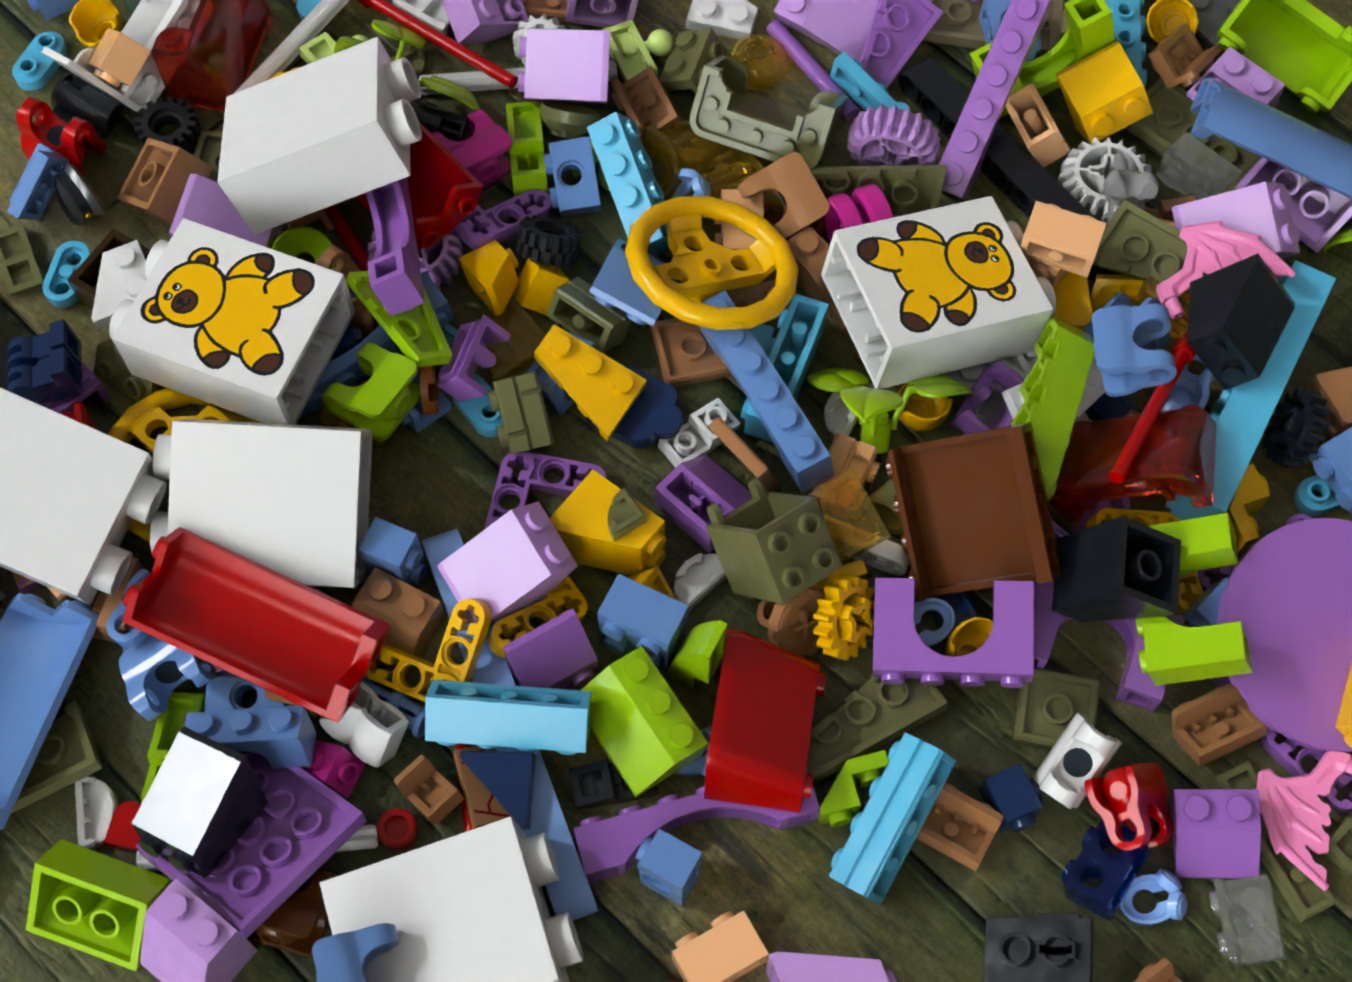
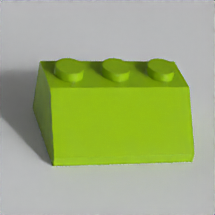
[580,646,708,797]
[26,839,171,972]

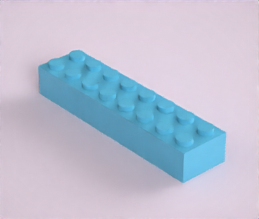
[1165,260,1336,520]

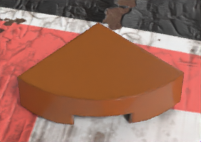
[419,366,439,415]

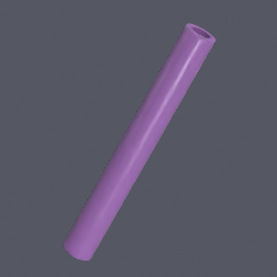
[766,19,860,121]

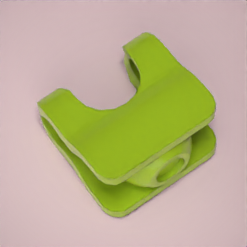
[322,342,421,442]

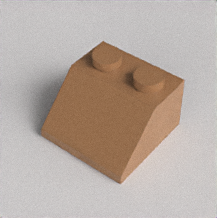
[117,138,213,225]
[352,567,446,681]

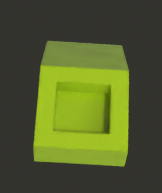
[818,750,889,827]

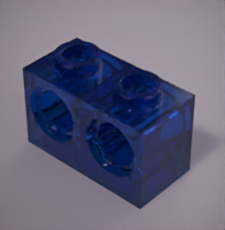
[1061,818,1149,921]

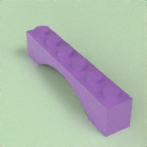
[939,0,1053,201]
[365,177,425,317]
[573,768,820,883]

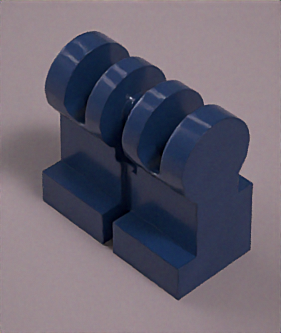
[7,319,82,404]

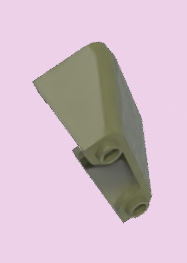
[689,55,849,169]

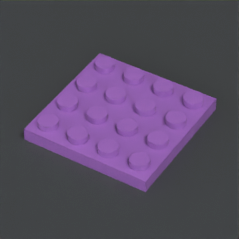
[136,751,367,940]

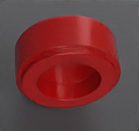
[377,808,418,851]

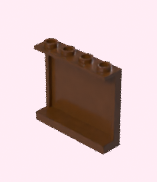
[886,422,1062,601]

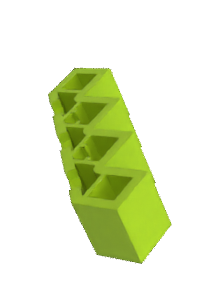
[1010,315,1095,501]

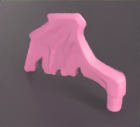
[1156,221,1296,320]
[1256,751,1352,891]

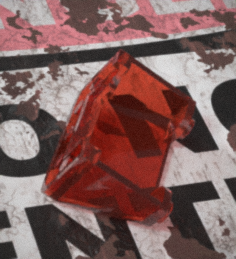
[151,0,271,111]
[1048,405,1216,522]

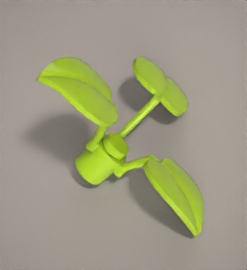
[334,20,480,111]
[806,368,972,454]

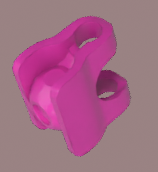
[431,109,512,188]

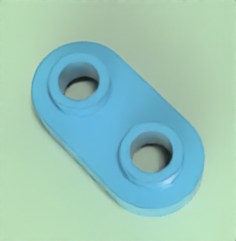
[12,31,68,91]
[42,241,91,308]
[452,374,503,437]
[1293,475,1342,517]

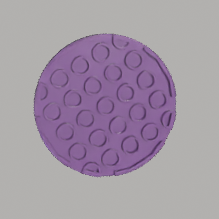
[1217,518,1352,753]

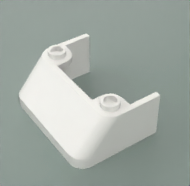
[42,0,210,112]

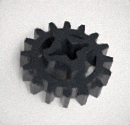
[1263,388,1331,469]

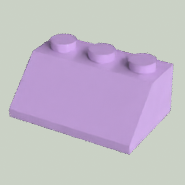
[1235,156,1352,253]

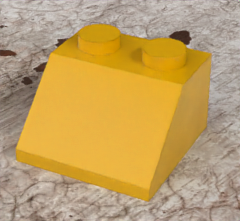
[1055,41,1153,144]

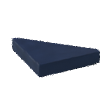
[460,751,536,830]

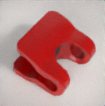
[16,96,107,178]
[1084,763,1173,851]

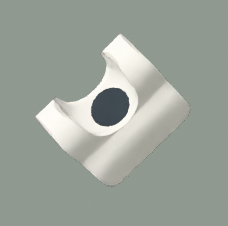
[1033,712,1123,809]

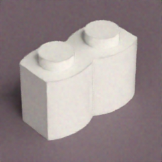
[319,682,409,768]

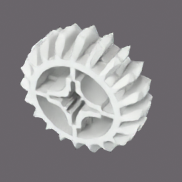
[1058,136,1152,223]

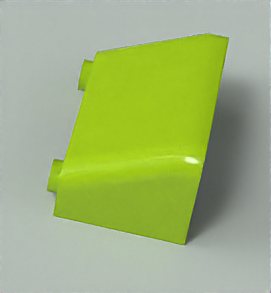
[1216,0,1352,114]

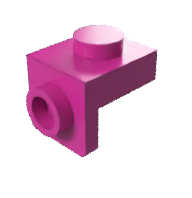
[301,739,365,798]

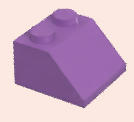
[503,608,599,690]
[1170,789,1261,879]

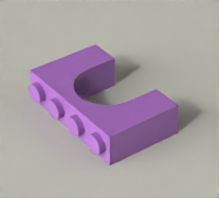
[873,578,1034,688]
[1034,581,1186,712]

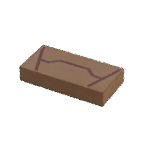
[453,746,512,829]

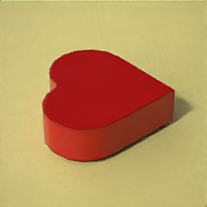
[104,801,141,853]

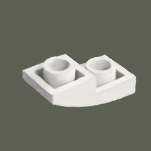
[658,398,741,468]

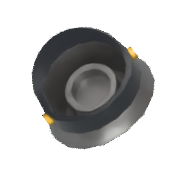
[54,163,106,226]

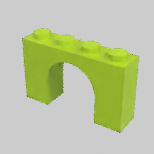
[970,0,1115,119]
[1135,513,1253,686]

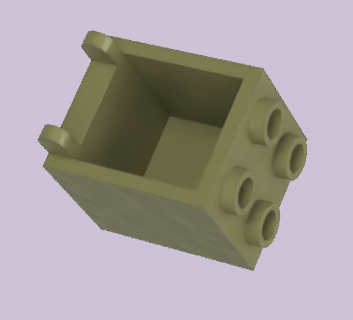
[706,478,843,604]

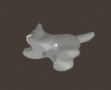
[1104,152,1158,224]

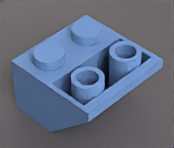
[589,238,677,326]
[597,573,689,672]

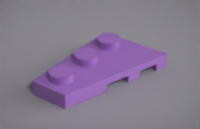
[859,0,943,89]

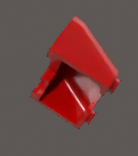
[704,629,826,813]

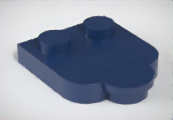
[585,364,683,448]

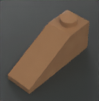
[788,225,845,330]

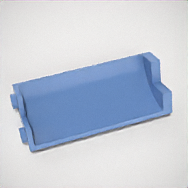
[1190,77,1352,199]
[0,593,99,830]

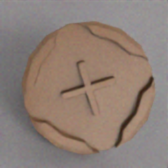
[757,586,826,657]

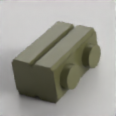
[546,277,632,354]
[487,371,554,454]

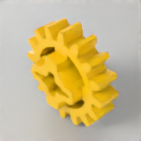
[813,574,875,660]

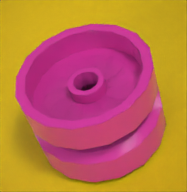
[823,184,893,244]

